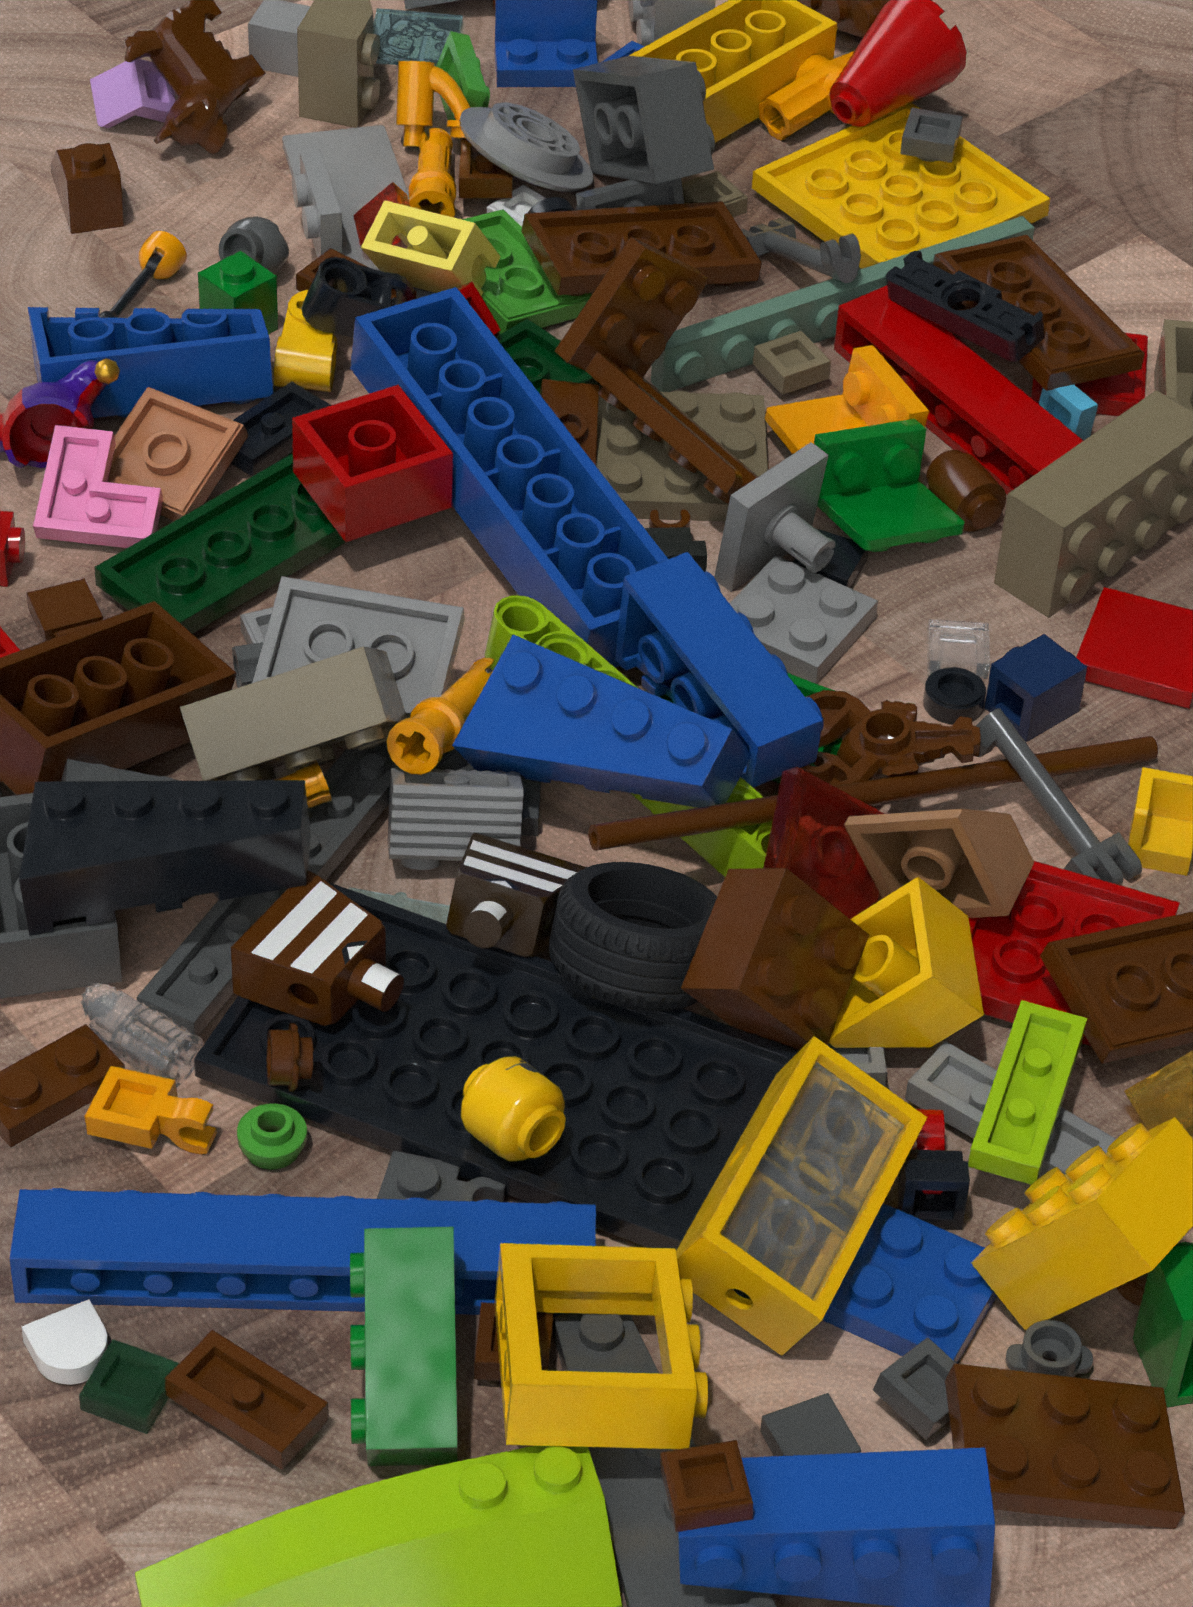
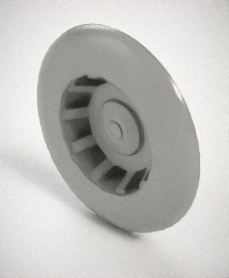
[460,102,593,192]

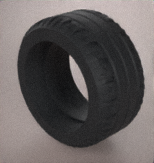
[549,862,717,1011]

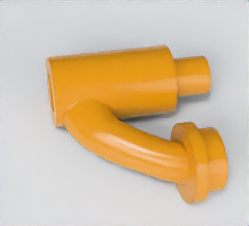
[396,61,471,147]

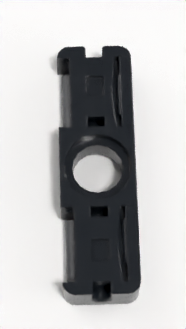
[885,251,1045,362]

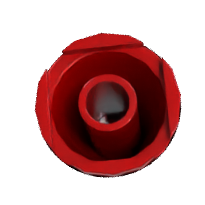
[829,0,967,127]

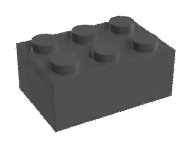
[573,56,715,184]
[0,793,122,999]

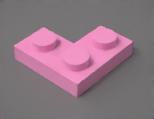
[33,425,163,548]

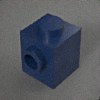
[984,634,1087,742]

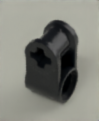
[301,257,414,338]

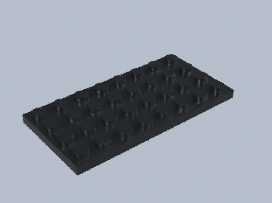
[194,881,800,1250]

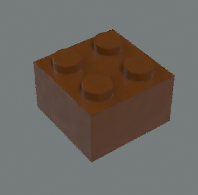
[681,868,869,1050]

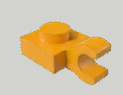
[84,1066,217,1154]

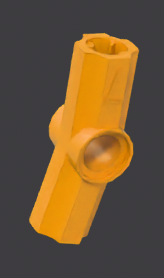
[758,51,854,141]

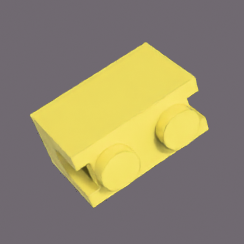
[361,200,501,296]

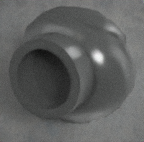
[219,216,289,275]

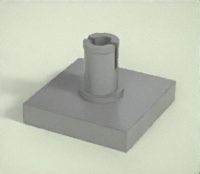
[714,442,836,592]

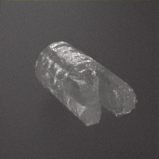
[81,982,203,1087]

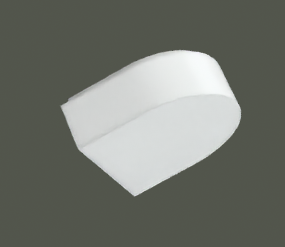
[21,1299,109,1385]

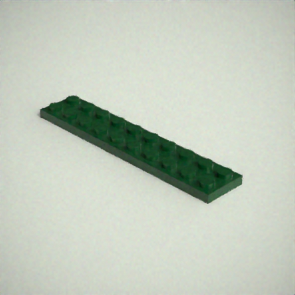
[94,319,602,634]

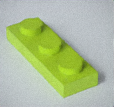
[968,1000,1087,1185]

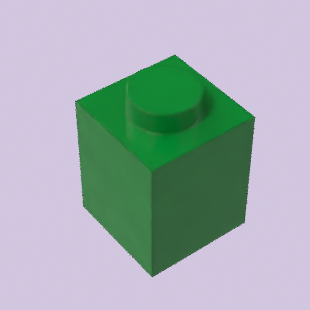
[198,251,278,334]

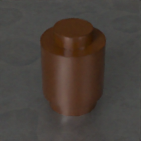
[926,450,1006,532]

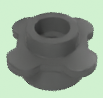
[1005,1320,1093,1377]

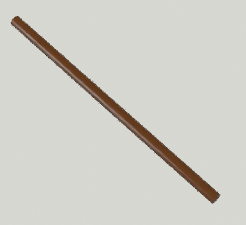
[588,736,1158,851]

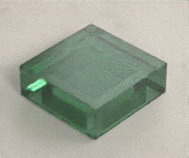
[79,1339,179,1434]

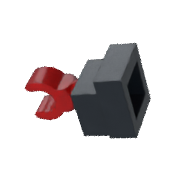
[898,1109,970,1229]

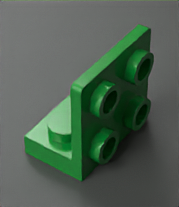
[814,419,965,552]

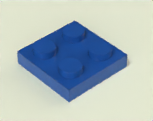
[822,1203,997,1364]

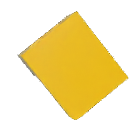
[1128,767,1193,876]

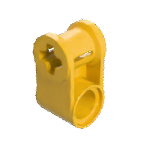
[274,290,338,392]

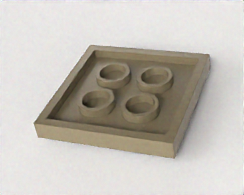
[596,391,768,521]

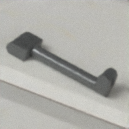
[741,218,861,283]
[976,708,1142,885]

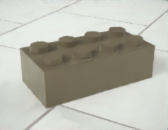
[994,390,1193,618]

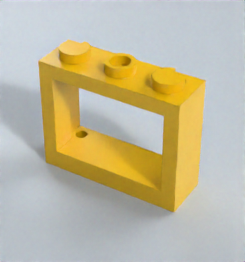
[494,1243,708,1449]

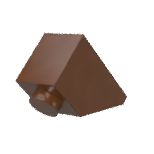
[50,143,124,234]

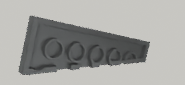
[553,1313,777,1607]

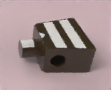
[446,833,587,957]

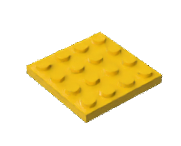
[752,103,1051,269]

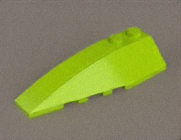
[135,1446,622,1607]

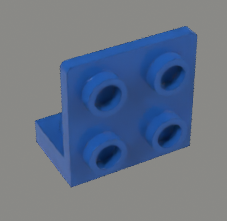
[494,0,598,87]

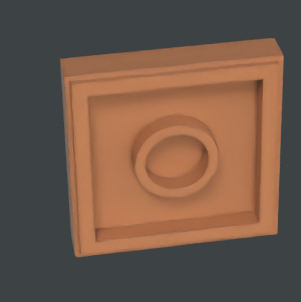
[108,387,248,521]

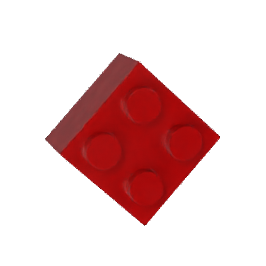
[292,385,453,542]

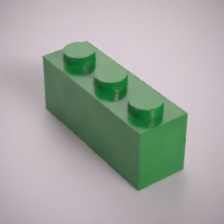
[350,1227,458,1466]

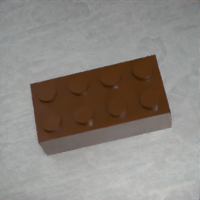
[0,601,237,795]

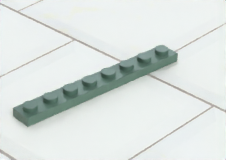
[651,216,1035,392]

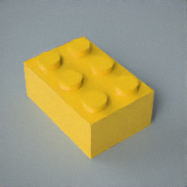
[971,1117,1193,1330]

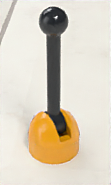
[100,231,187,318]

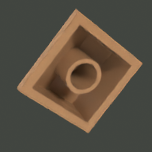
[844,809,1034,918]

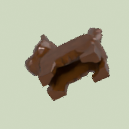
[125,0,266,154]

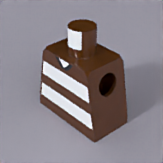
[231,870,404,1026]

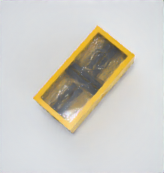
[676,1036,928,1356]

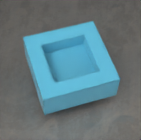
[1039,384,1098,441]

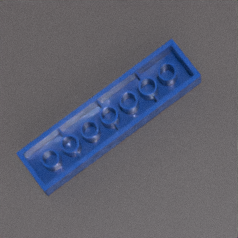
[350,287,668,667]

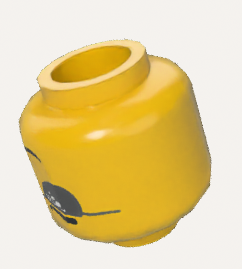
[461,1056,566,1162]

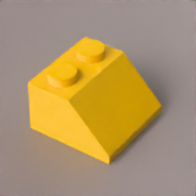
[828,877,984,1048]

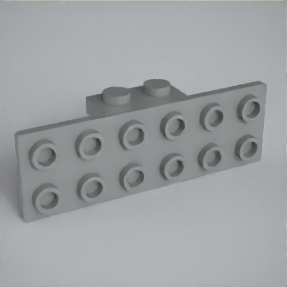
[282,125,434,299]

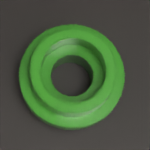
[237,1104,307,1170]

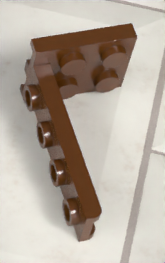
[555,236,758,504]

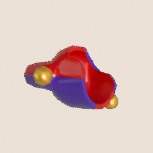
[0,358,120,469]

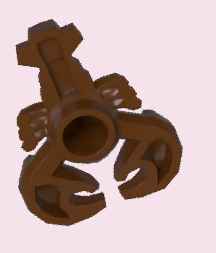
[792,690,981,791]

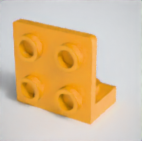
[764,345,929,454]

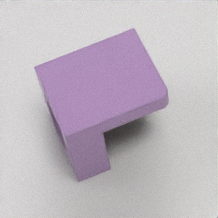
[90,59,176,128]

